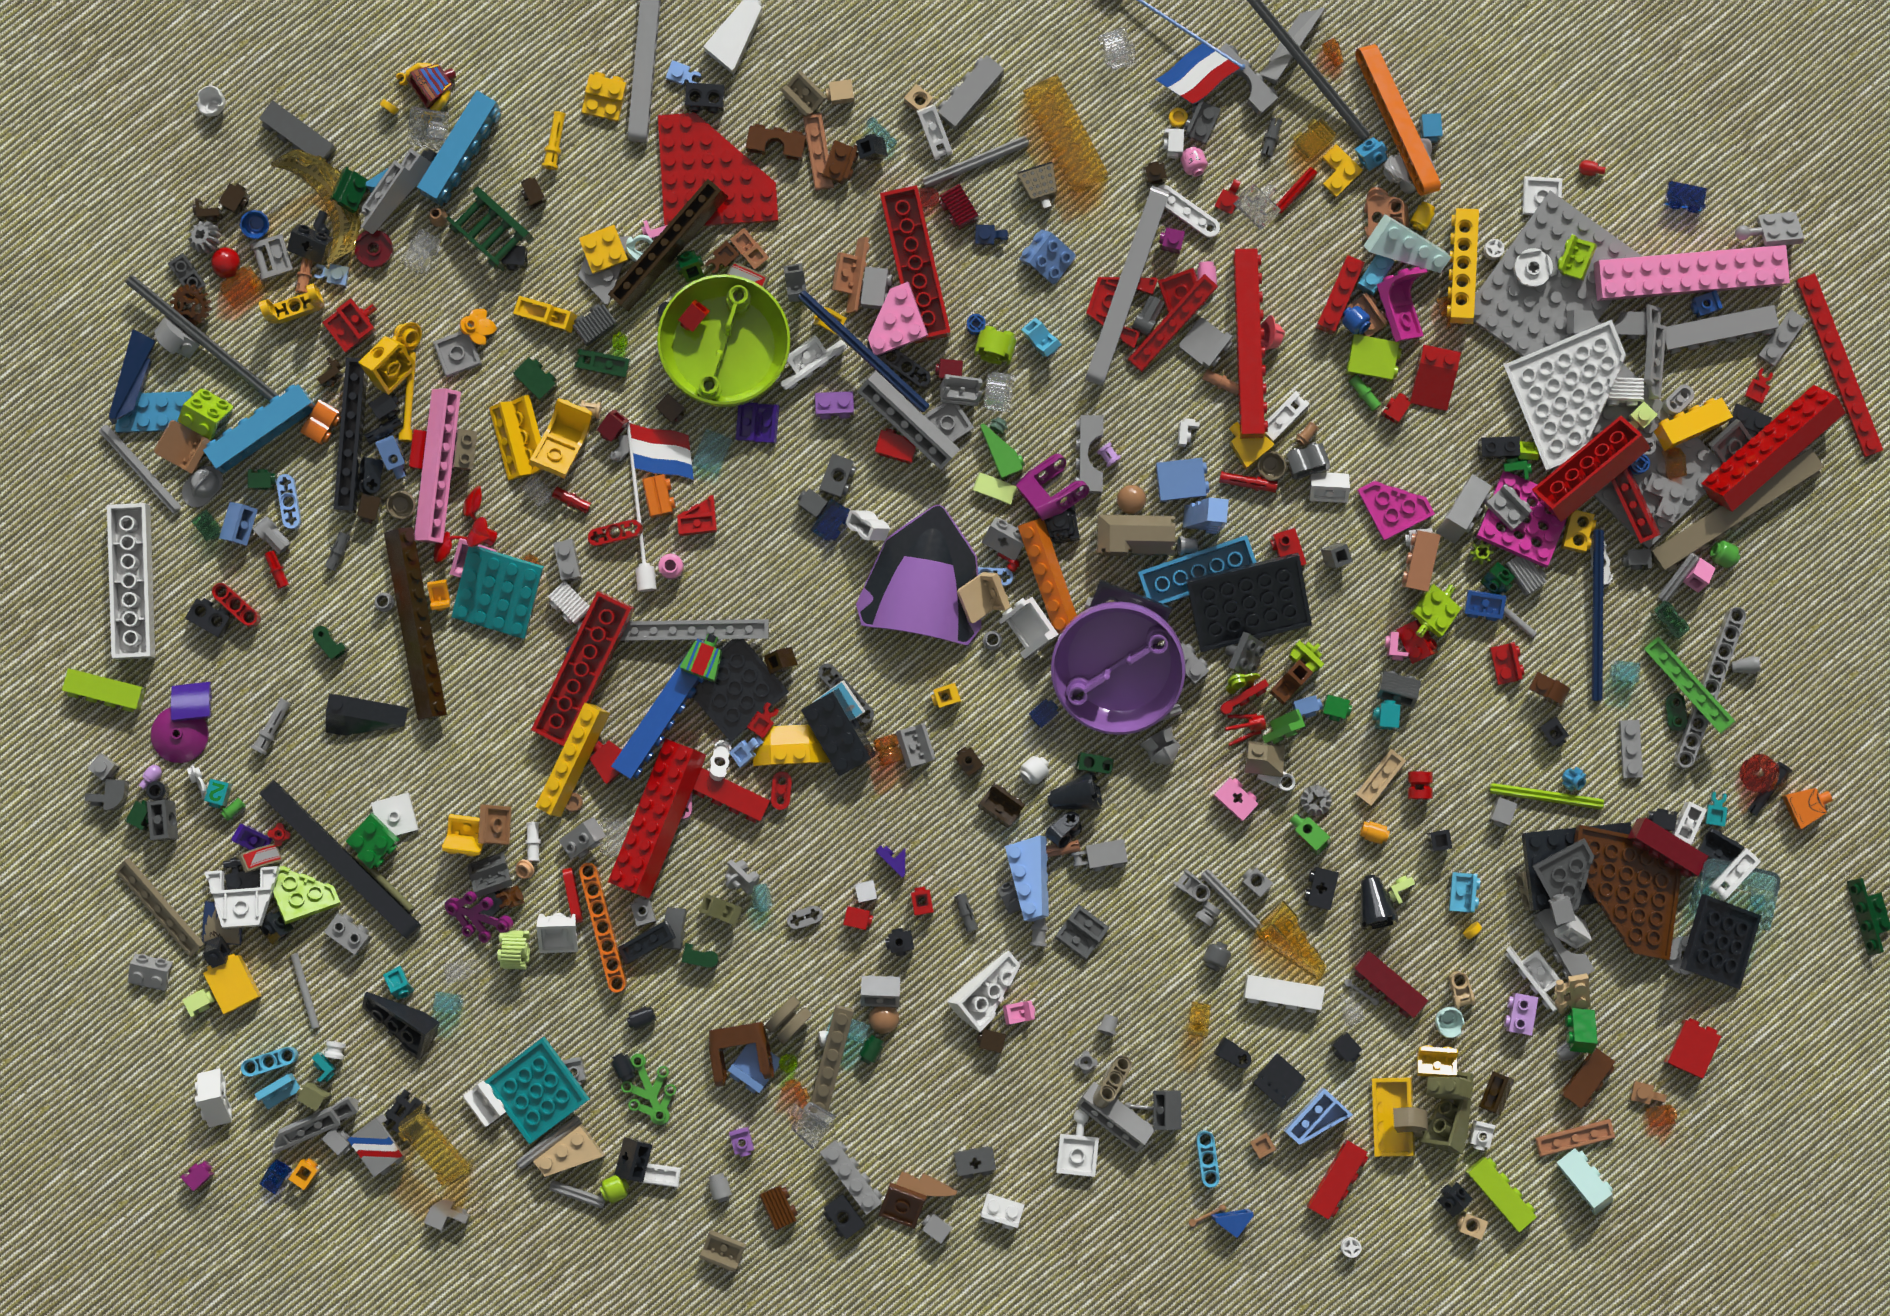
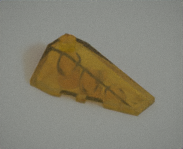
[1255,901,1327,980]

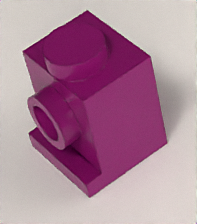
[180,1160,214,1191]

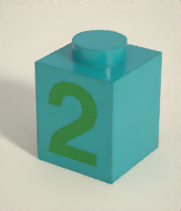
[204,778,232,809]

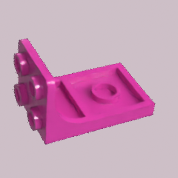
[1377,267,1428,342]

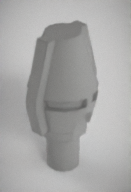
[1556,1042,1579,1061]

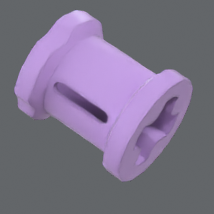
[1097,442,1121,467]

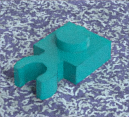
[1705,792,1728,827]

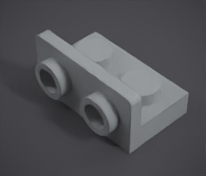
[1485,484,1532,531]

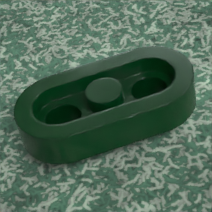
[1665,693,1687,731]

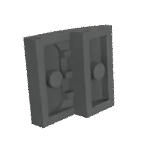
[467,852,513,898]
[1054,905,1110,960]

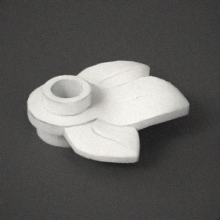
[187,765,207,800]

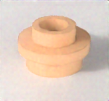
[515,860,534,879]

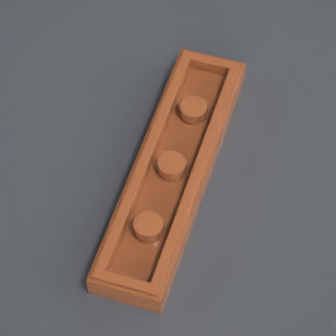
[803,113,834,191]
[1535,1119,1615,1157]

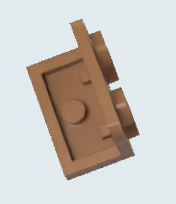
[154,420,210,474]

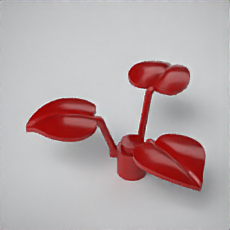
[433,485,497,564]

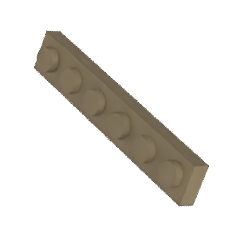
[115,858,204,957]
[808,1005,855,1119]

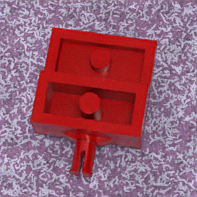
[322,298,377,353]

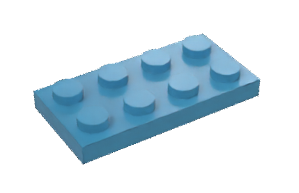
[115,391,193,433]

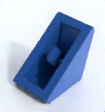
[1211,1209,1254,1238]

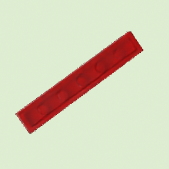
[1128,274,1219,372]

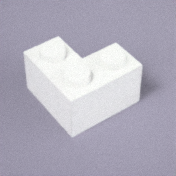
[195,1068,232,1127]

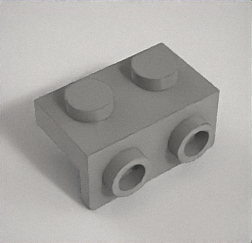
[896,723,935,768]
[128,954,173,991]

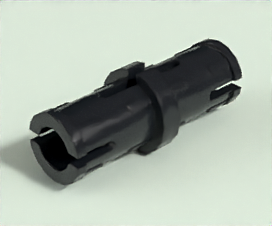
[364,416,403,445]

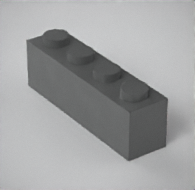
[259,100,336,165]

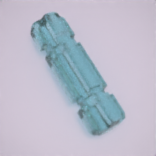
[866,117,897,149]

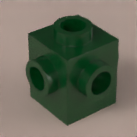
[676,250,704,283]
[1480,562,1515,594]

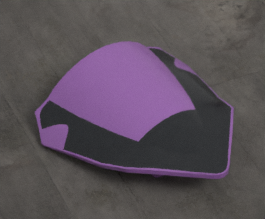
[856,505,982,645]

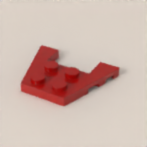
[1086,277,1158,349]

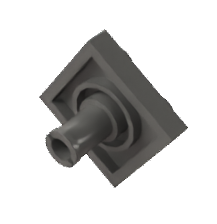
[1225,632,1266,675]

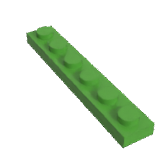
[1644,636,1736,734]

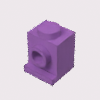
[729,1126,755,1157]

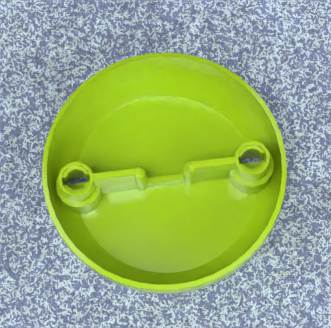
[657,274,790,407]

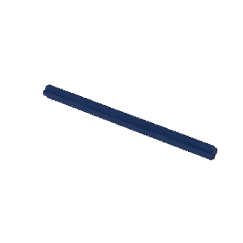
[797,290,930,413]
[1592,529,1604,701]

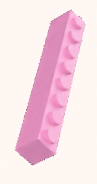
[414,388,461,543]

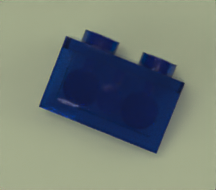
[1664,181,1707,213]
[811,499,850,543]

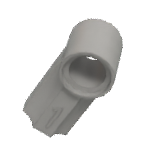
[252,516,291,555]

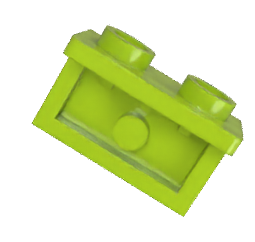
[1557,234,1597,281]

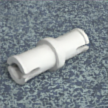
[525,822,541,862]

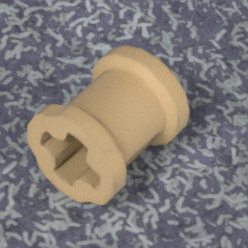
[580,400,601,419]

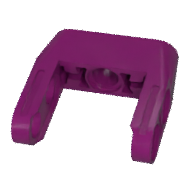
[1016,453,1090,521]

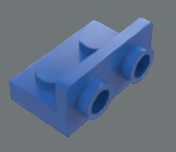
[1463,590,1506,621]

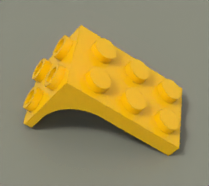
[529,398,593,479]

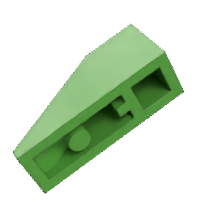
[980,423,1025,480]

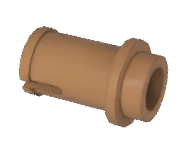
[1295,422,1319,447]

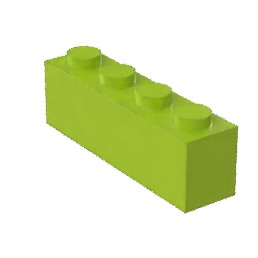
[62,668,146,713]
[1465,1156,1537,1232]

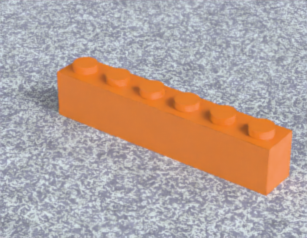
[1018,518,1077,634]

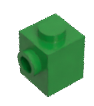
[1321,694,1352,722]

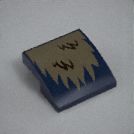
[202,901,242,945]

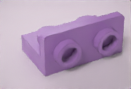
[815,391,854,420]

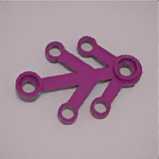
[445,891,514,943]

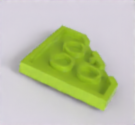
[272,866,340,924]

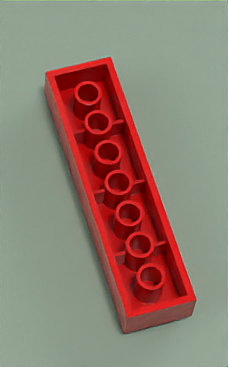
[880,185,951,344]
[1701,385,1846,512]
[531,591,635,746]
[608,739,706,898]

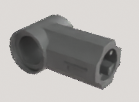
[1131,295,1164,336]

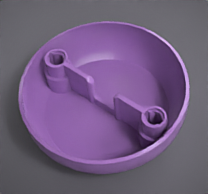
[1051,602,1186,735]

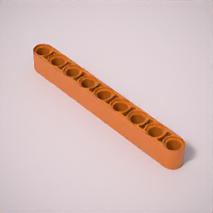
[1355,44,1441,196]

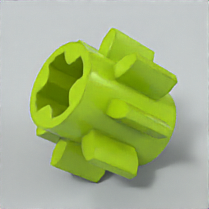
[1469,540,1494,565]

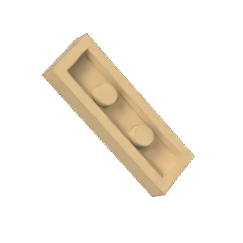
[1355,749,1406,806]

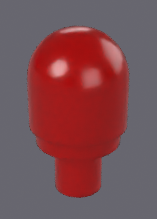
[1579,160,1606,176]

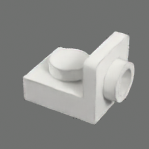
[1177,419,1200,447]

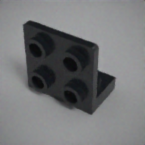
[1251,1053,1305,1108]

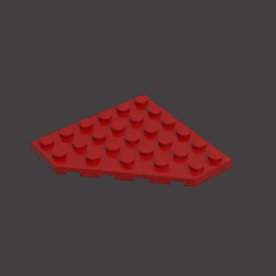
[658,113,778,226]

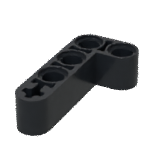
[867,341,931,389]

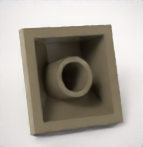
[1245,740,1285,777]

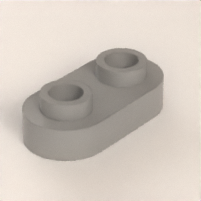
[1663,384,1694,416]

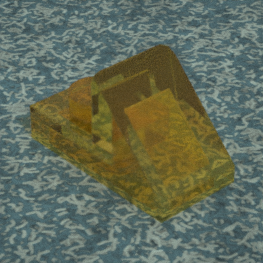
[1187,1002,1211,1038]

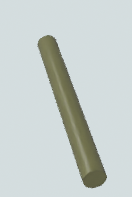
[354,854,414,912]

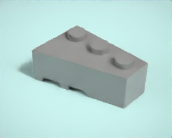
[1436,474,1492,544]

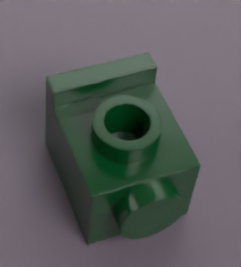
[248,469,277,490]
[125,800,149,831]

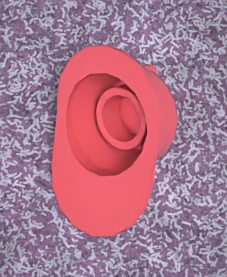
[1261,315,1285,351]

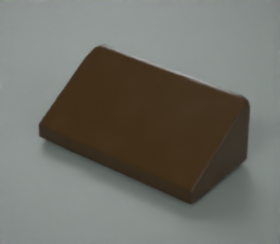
[1479,1071,1514,1115]

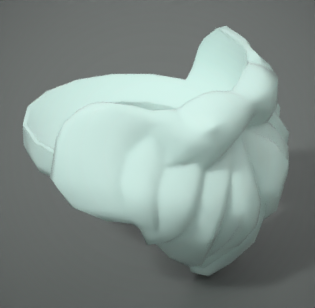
[626,235,653,262]

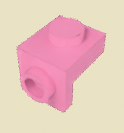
[641,220,667,241]
[1385,632,1409,661]
[1003,1001,1035,1025]

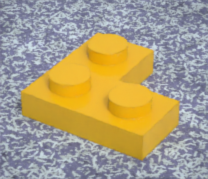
[1322,144,1363,198]

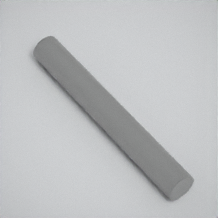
[1504,606,1537,638]

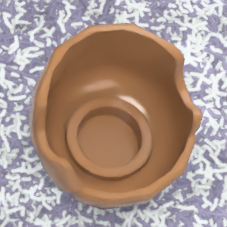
[1117,485,1146,514]
[868,1007,899,1034]

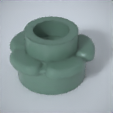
[990,417,1008,434]

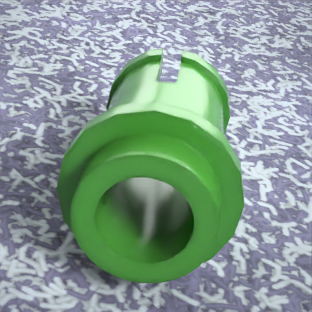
[220,797,246,821]

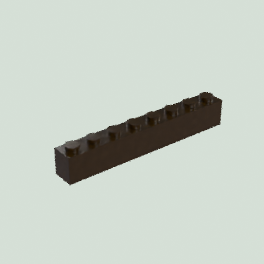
[608,179,728,312]

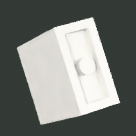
[999,597,1059,659]

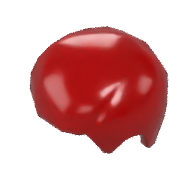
[211,247,240,279]

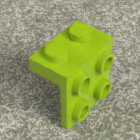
[177,389,233,440]

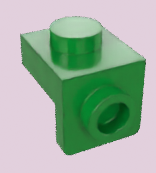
[1502,457,1532,480]

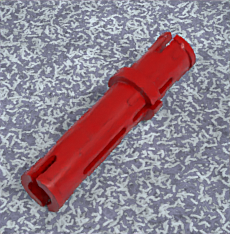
[1219,471,1278,493]

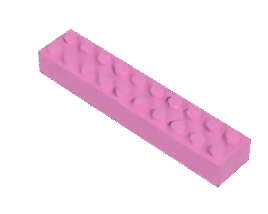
[1593,245,1790,301]

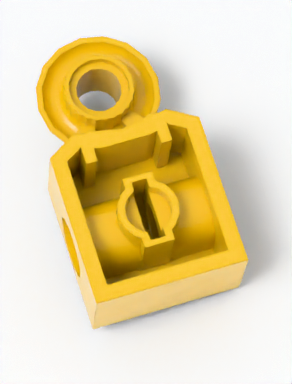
[358,322,422,395]

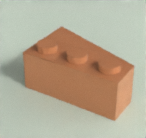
[1402,530,1441,592]

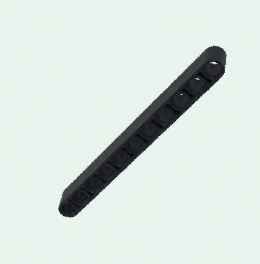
[259,780,422,940]

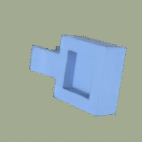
[729,736,763,768]

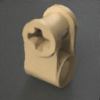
[1449,971,1476,1010]

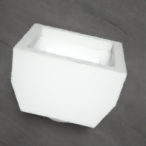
[536,913,578,953]

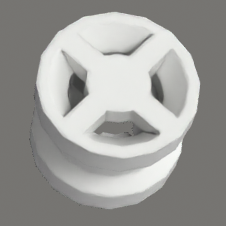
[1483,239,1504,260]
[324,1041,346,1059]
[1340,1237,1361,1258]

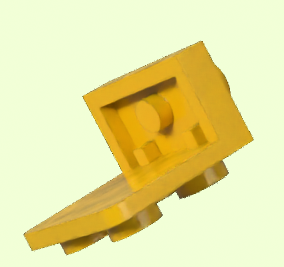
[442,814,484,857]

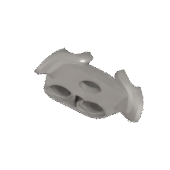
[1384,138,1435,194]

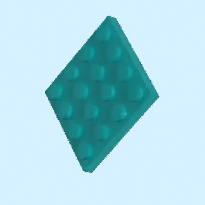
[451,546,544,639]
[484,1036,590,1144]

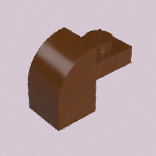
[1269,660,1313,705]
[1528,672,1571,708]

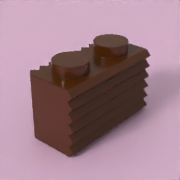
[759,1184,798,1231]

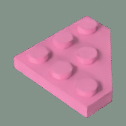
[868,282,928,356]

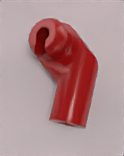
[997,552,1020,572]

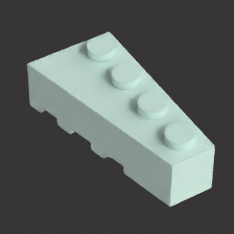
[1364,214,1451,273]

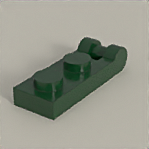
[574,349,630,378]

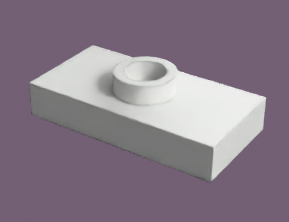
[641,1163,681,1188]

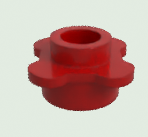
[268,823,291,846]

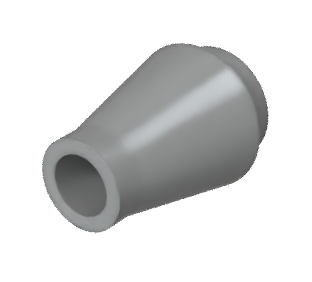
[1731,655,1761,674]

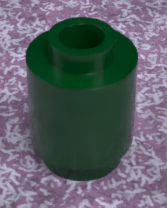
[859,1035,884,1065]

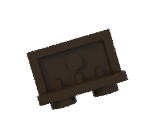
[977,783,1025,829]

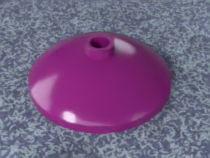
[151,707,209,763]

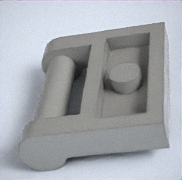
[250,234,294,281]

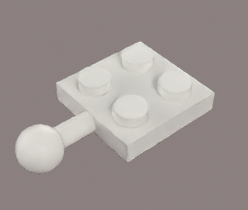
[1056,1109,1099,1177]

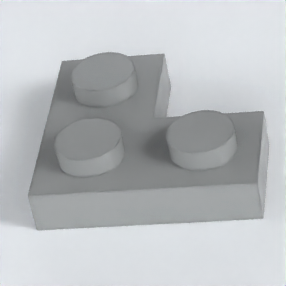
[1644,472,1688,523]

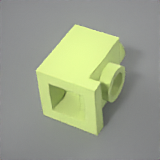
[182,989,215,1017]

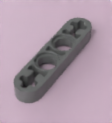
[818,663,874,724]

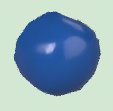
[239,210,270,239]

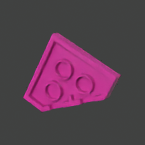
[1357,481,1435,541]

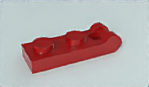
[1220,679,1269,715]

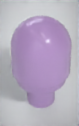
[139,765,162,790]

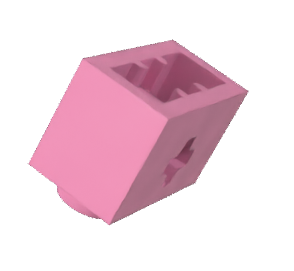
[1213,778,1258,822]

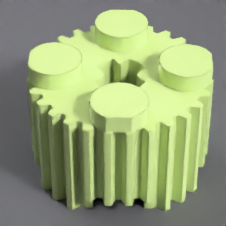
[497,930,530,970]

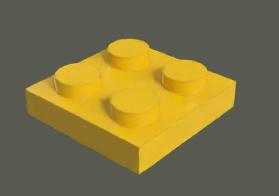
[579,225,628,274]

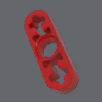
[588,519,643,547]
[562,867,583,923]

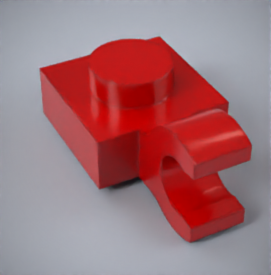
[1214,179,1241,215]

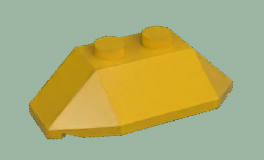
[753,725,830,766]

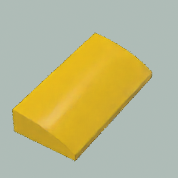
[1372,1077,1415,1157]

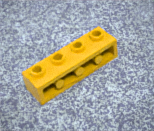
[1653,397,1733,451]

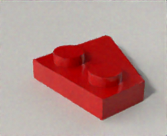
[677,495,717,536]

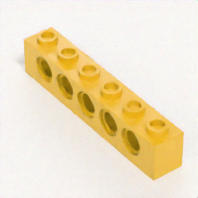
[1447,208,1479,324]

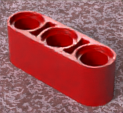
[212,583,261,627]

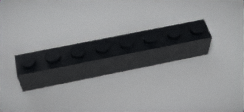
[334,357,368,513]

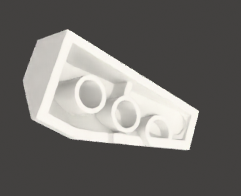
[947,951,1020,1032]

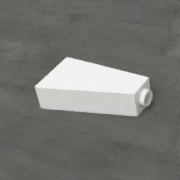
[703,0,763,75]

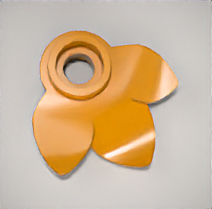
[460,309,497,345]

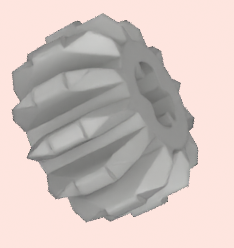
[188,221,222,254]

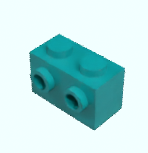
[1372,700,1400,730]

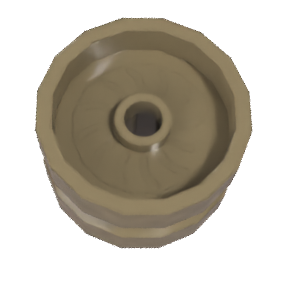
[764,995,813,1045]

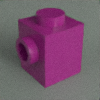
[1159,227,1185,254]

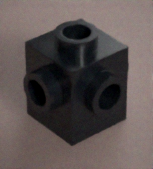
[259,911,294,945]
[885,928,914,956]
[1437,1182,1473,1217]

